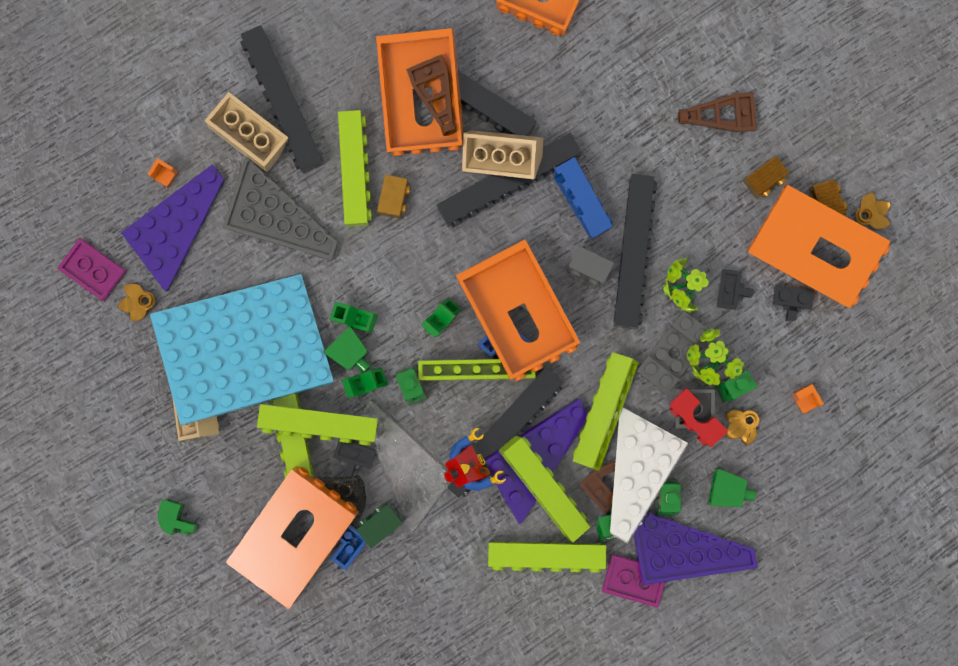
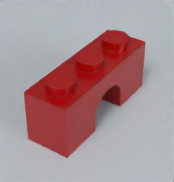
[669,387,728,447]

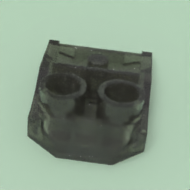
[319,475,367,514]

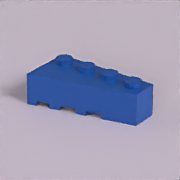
[553,157,613,241]

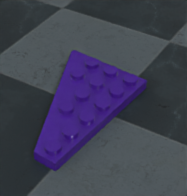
[121,164,225,292]
[484,398,588,524]
[633,513,758,585]

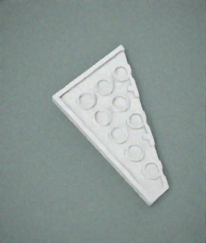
[610,408,688,544]

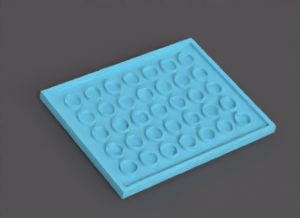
[150,274,334,426]

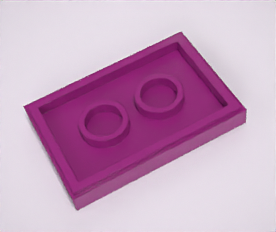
[57,238,127,302]
[601,554,665,608]

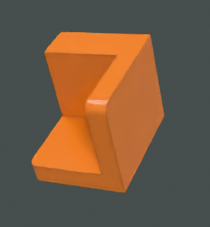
[148,158,179,188]
[791,384,824,413]

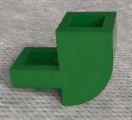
[421,297,462,338]
[329,302,378,333]
[342,367,388,398]
[158,499,199,535]

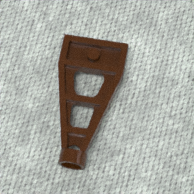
[406,54,457,136]
[678,93,757,133]
[579,460,616,514]

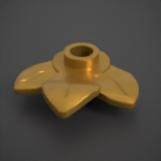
[855,193,890,229]
[117,284,155,321]
[725,409,759,446]

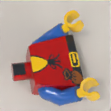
[444,428,506,491]

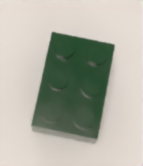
[357,502,406,549]

